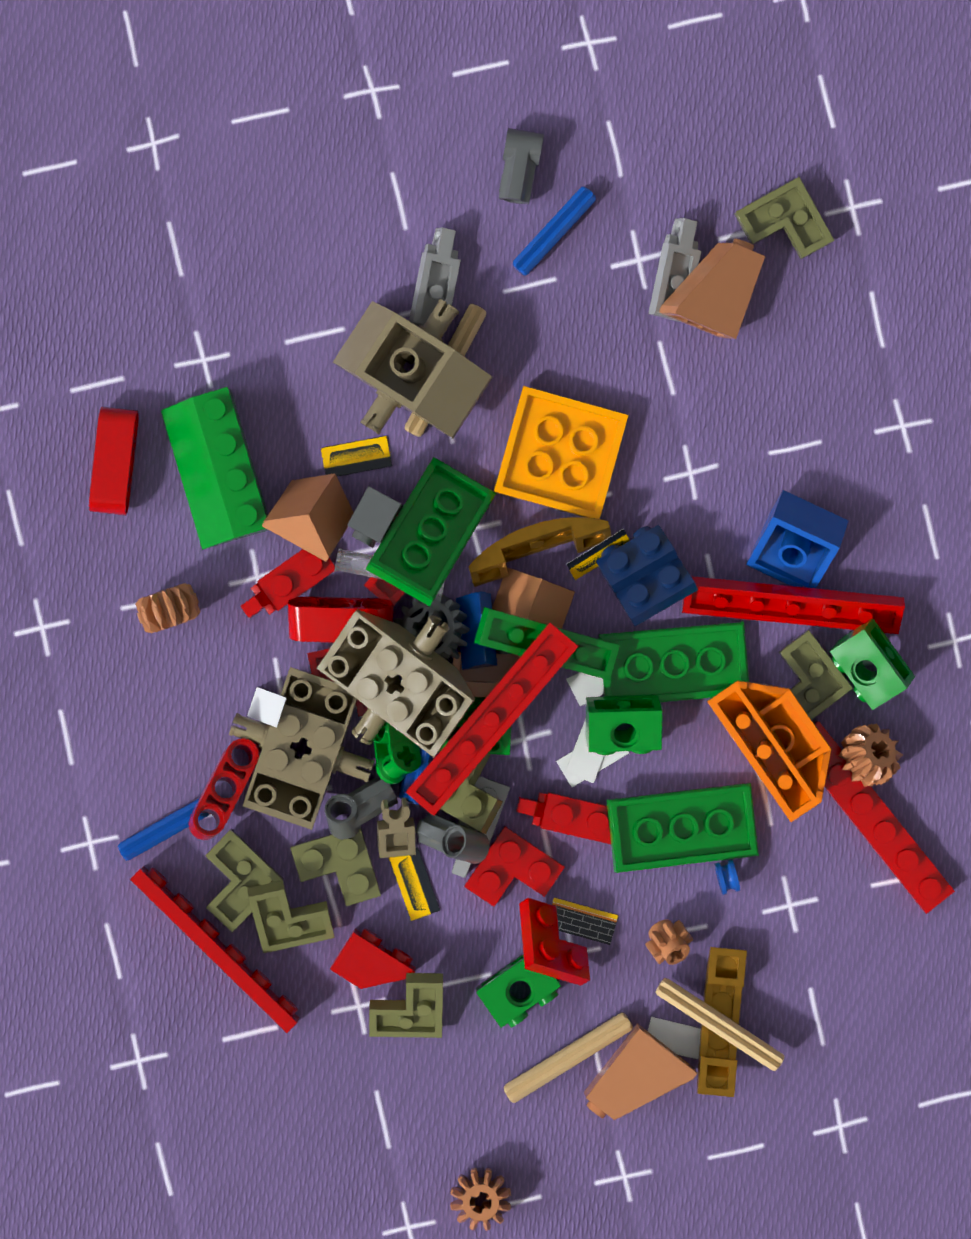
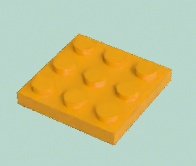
[494,386,628,519]

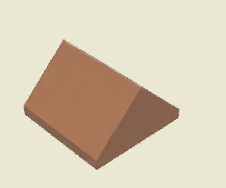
[262,473,354,562]
[492,567,575,629]

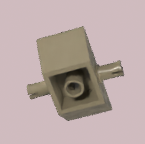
[333,299,493,439]
[317,609,475,758]
[229,667,375,830]

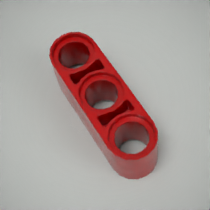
[89,407,139,516]
[288,596,393,643]
[188,738,259,840]

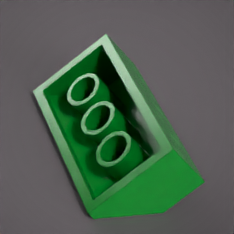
[161,387,268,550]

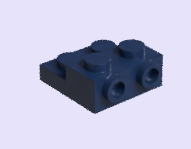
[596,524,698,626]

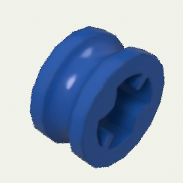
[714,859,740,895]

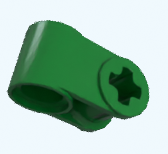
[374,722,422,784]

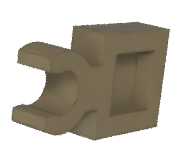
[377,798,416,858]

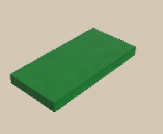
[366,457,496,607]
[599,622,749,702]
[606,783,759,873]

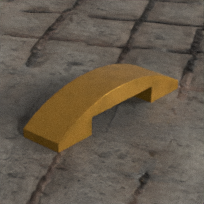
[468,517,611,587]
[697,947,747,1097]

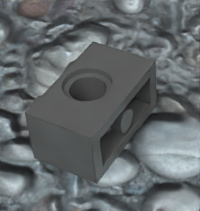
[347,486,403,548]

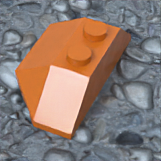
[707,680,831,822]

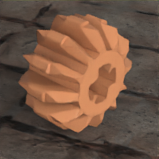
[135,583,200,633]
[838,723,903,787]
[450,1168,511,1231]

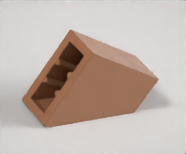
[659,239,765,339]
[584,1023,697,1120]

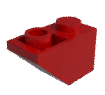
[330,928,416,989]

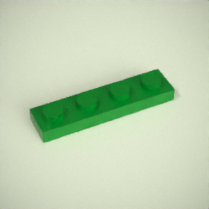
[474,607,620,680]

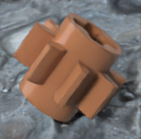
[645,919,693,965]

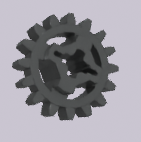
[394,593,470,662]

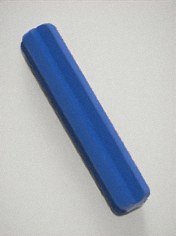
[513,186,596,276]
[118,798,211,861]

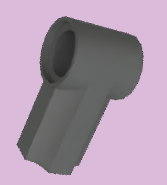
[499,128,544,204]
[324,776,398,840]
[415,813,490,864]

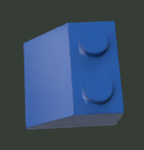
[746,490,849,589]

